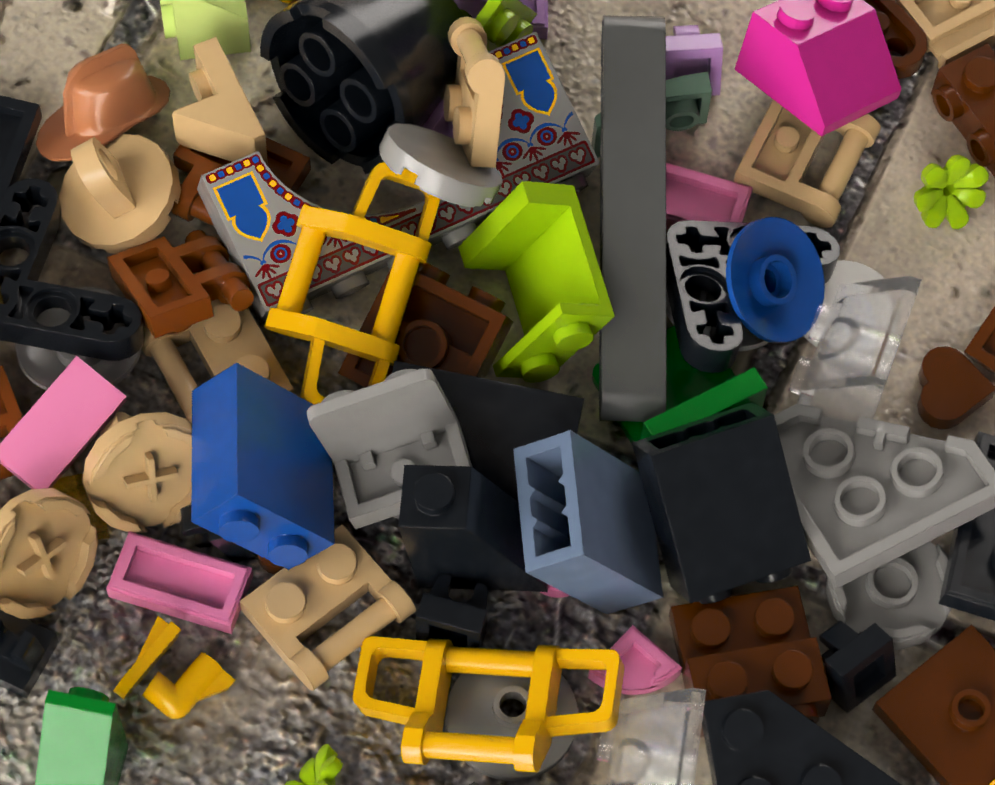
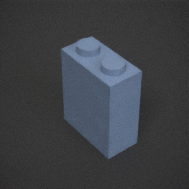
[513,430,663,614]

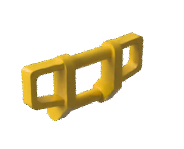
[264,162,440,405]
[353,636,625,773]

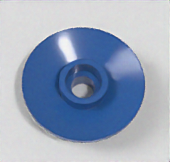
[726,217,825,343]

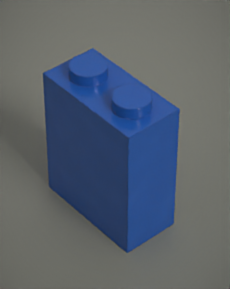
[191,363,335,570]

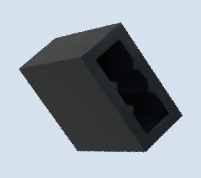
[632,402,811,604]

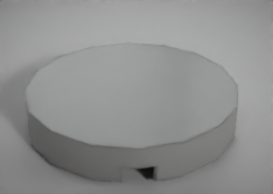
[379,123,503,207]
[825,541,952,650]

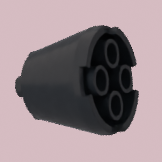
[260,0,473,174]

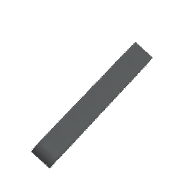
[599,15,666,422]

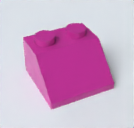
[734,0,902,137]

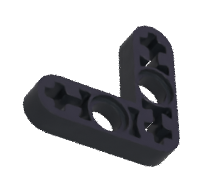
[0,178,145,361]
[666,220,840,373]

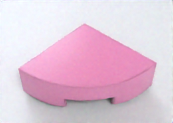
[588,625,682,695]

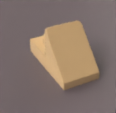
[172,37,268,165]

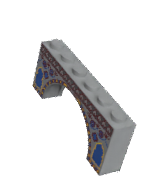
[197,31,600,323]

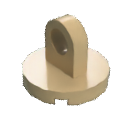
[59,134,181,254]
[82,411,192,533]
[0,488,98,619]

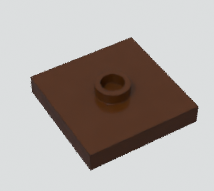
[872,624,995,785]

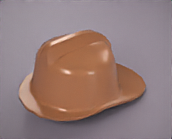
[36,43,170,161]

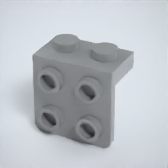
[306,369,472,529]

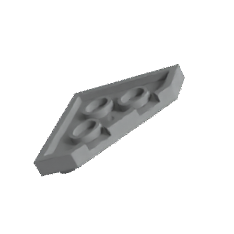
[774,403,995,589]

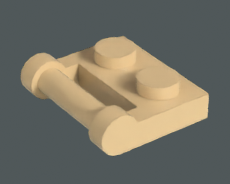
[443,17,505,168]
[734,100,881,228]
[142,299,294,423]
[240,524,416,691]

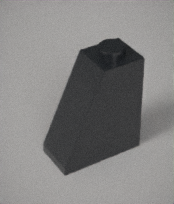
[398,465,548,592]

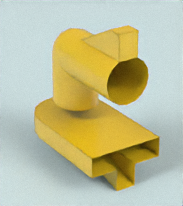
[113,616,235,719]

